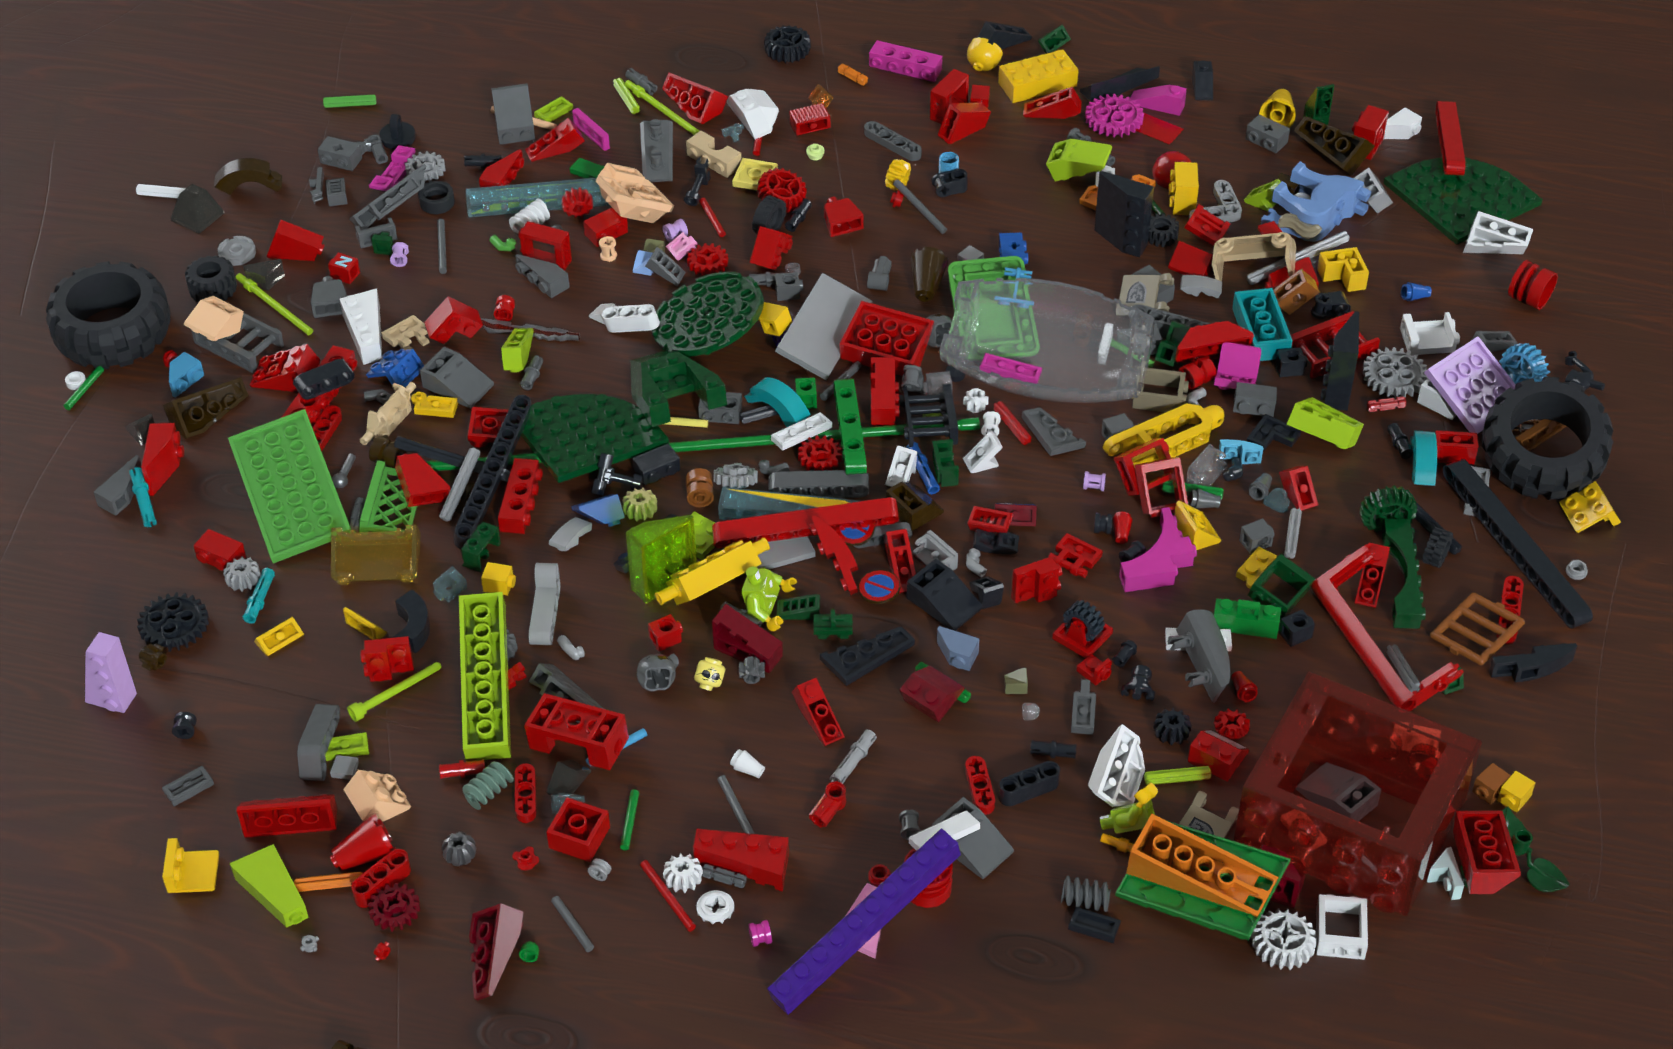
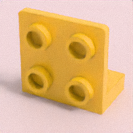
[1559,481,1621,533]
[162,838,219,893]

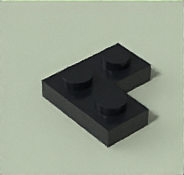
[1246,414,1301,452]

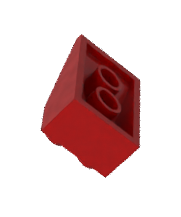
[141,423,184,496]

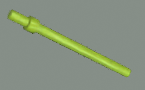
[625,80,699,135]
[236,273,313,335]

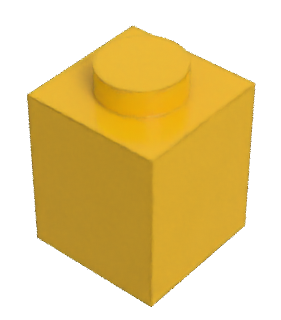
[481,562,516,596]
[1497,771,1536,812]

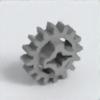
[405,151,446,183]
[714,463,758,490]

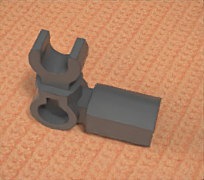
[355,134,388,164]

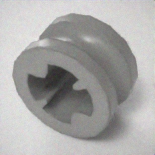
[588,858,611,881]

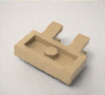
[381,315,430,350]

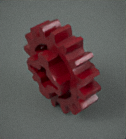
[368,883,420,932]

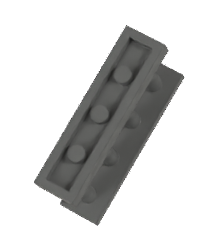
[191,313,284,373]

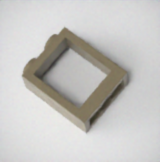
[1133,367,1189,412]

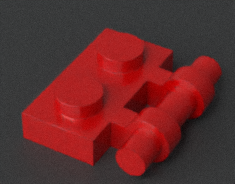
[1048,533,1103,578]

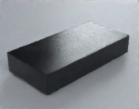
[1068,907,1121,944]

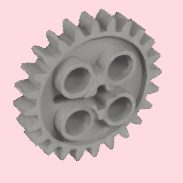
[1362,347,1428,398]

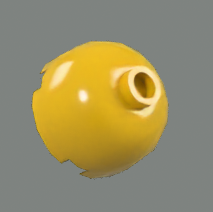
[967,37,1003,71]

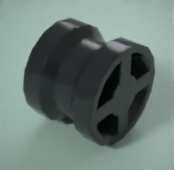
[1094,513,1112,534]
[172,712,197,739]

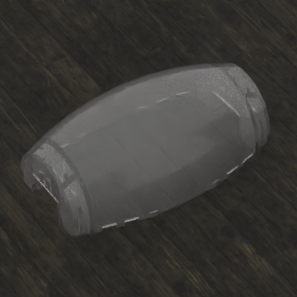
[939,278,1154,403]

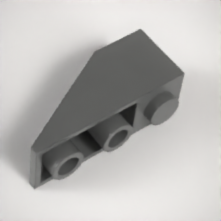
[515,254,570,298]
[94,455,142,516]

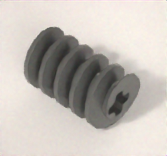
[1061,876,1111,912]

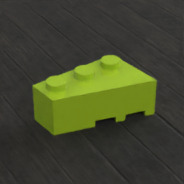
[1287,397,1364,449]

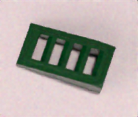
[777,594,820,620]

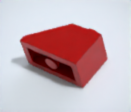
[1279,466,1318,511]

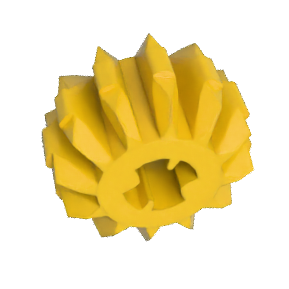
[885,159,911,191]

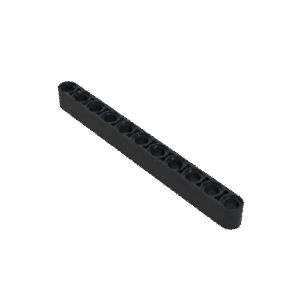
[1443,459,1593,629]

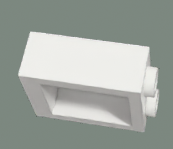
[1316,894,1368,960]

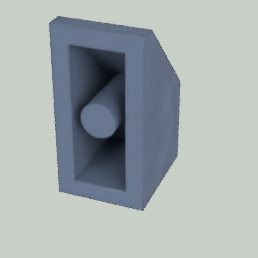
[937,626,979,671]

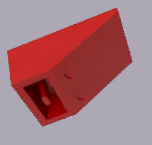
[250,344,321,392]

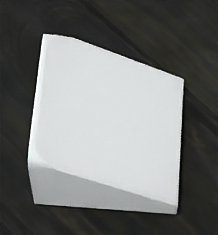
[589,303,615,325]

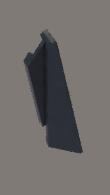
[1080,66,1160,101]

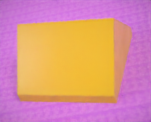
[1175,500,1222,550]

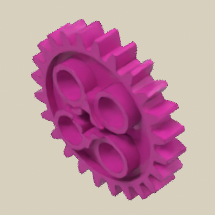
[1085,94,1144,137]

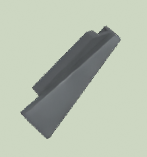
[349,164,426,230]
[529,663,604,723]

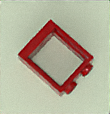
[930,69,969,124]
[518,221,572,271]
[1114,438,1172,496]
[1135,457,1188,517]

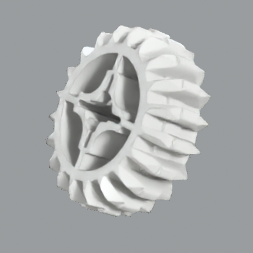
[1251,909,1317,970]

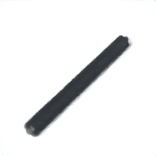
[394,436,511,482]

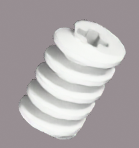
[509,198,550,234]

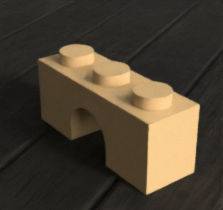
[686,131,742,178]

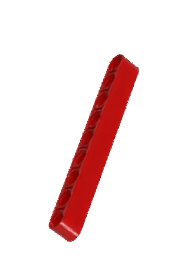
[712,497,899,548]

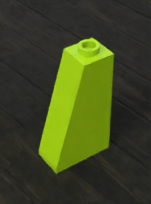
[230,844,309,928]

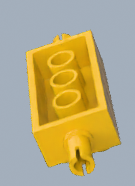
[655,538,770,605]

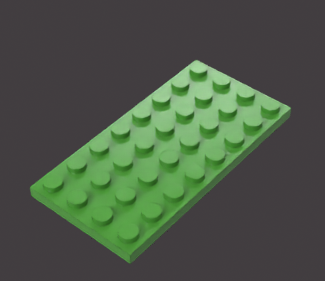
[228,409,352,563]

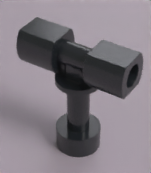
[591,452,642,496]

